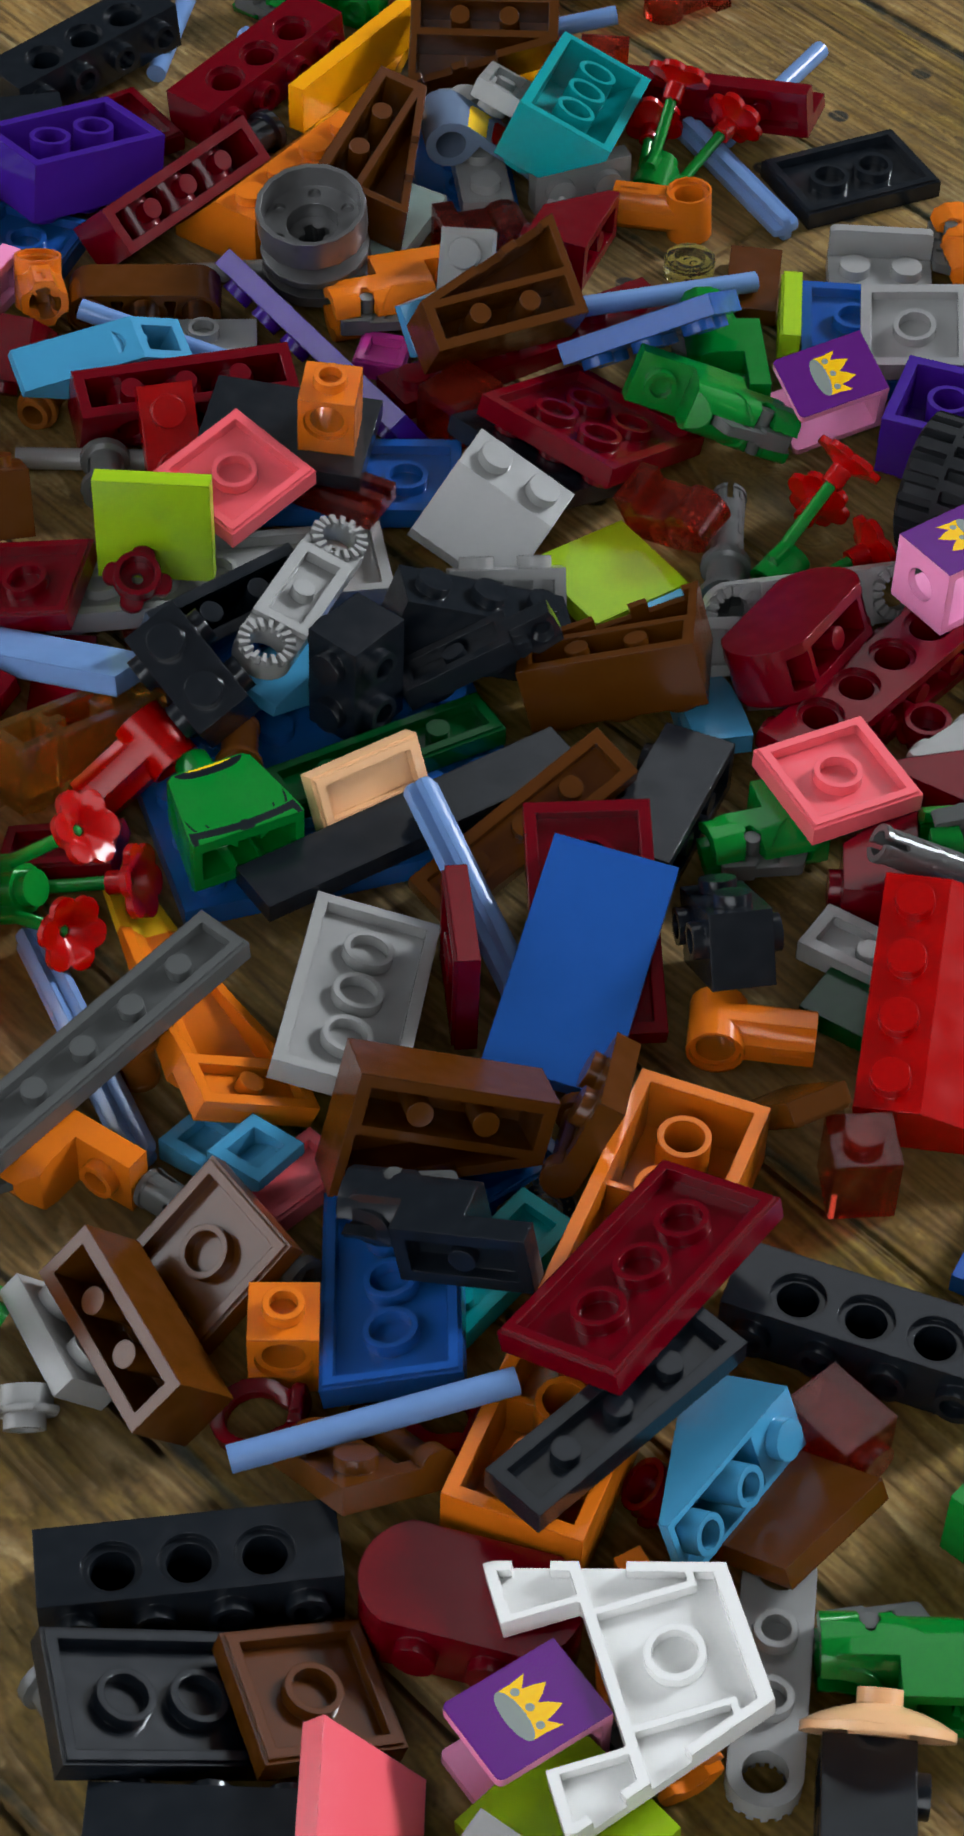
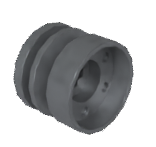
[255,163,371,308]

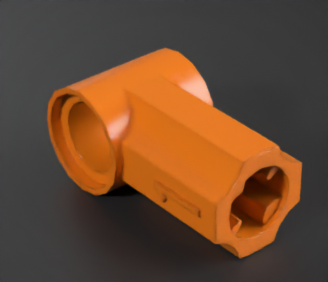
[612,177,712,246]
[13,248,69,326]
[685,986,819,1072]

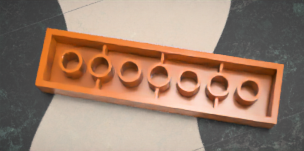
[439,1068,771,1568]

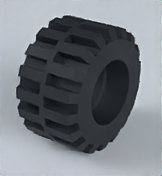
[893,410,964,546]

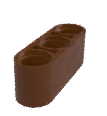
[67,264,222,331]

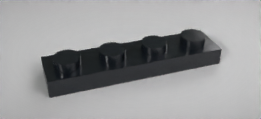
[484,1306,748,1533]

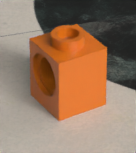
[297,360,363,456]
[246,1282,321,1391]

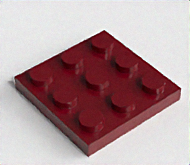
[477,364,705,489]

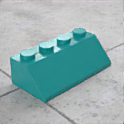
[493,31,651,178]

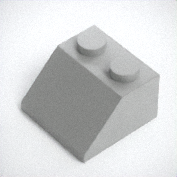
[407,429,575,568]

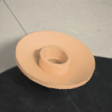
[799,1686,958,1746]

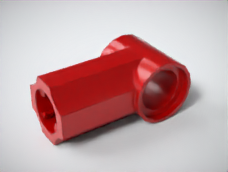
[70,700,198,816]

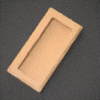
[300,729,428,831]

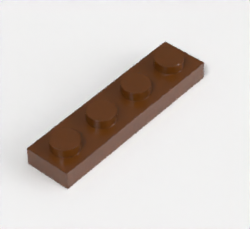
[408,727,639,921]

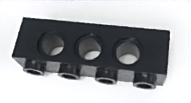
[0,0,181,106]
[718,1243,964,1424]
[32,1500,345,1632]

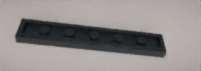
[236,726,571,922]

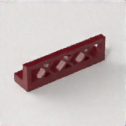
[625,64,825,138]

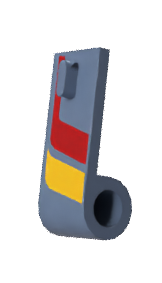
[421,89,529,180]

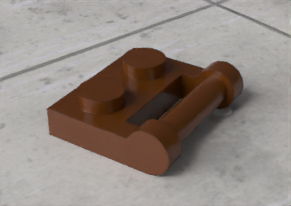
[539,1032,641,1198]
[272,1402,457,1516]

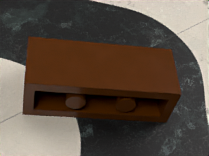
[39,1224,234,1447]

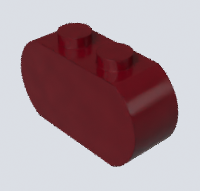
[721,566,873,708]
[358,1519,583,1687]

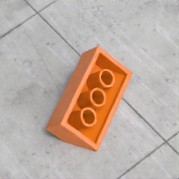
[175,110,350,260]

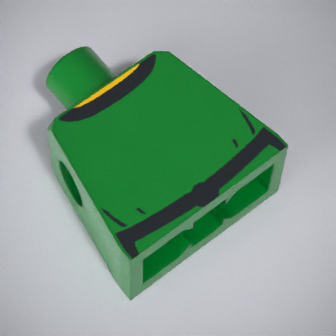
[166,749,305,892]

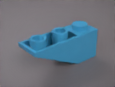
[7,316,192,399]
[658,1375,807,1562]

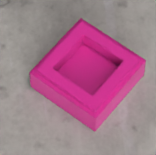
[352,332,413,380]

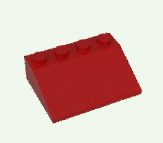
[852,872,964,1155]

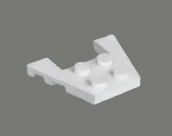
[483,1560,776,1836]

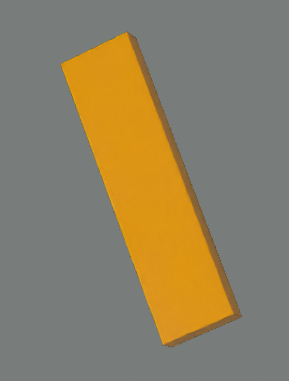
[288,0,411,133]

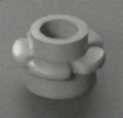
[0,1382,60,1434]

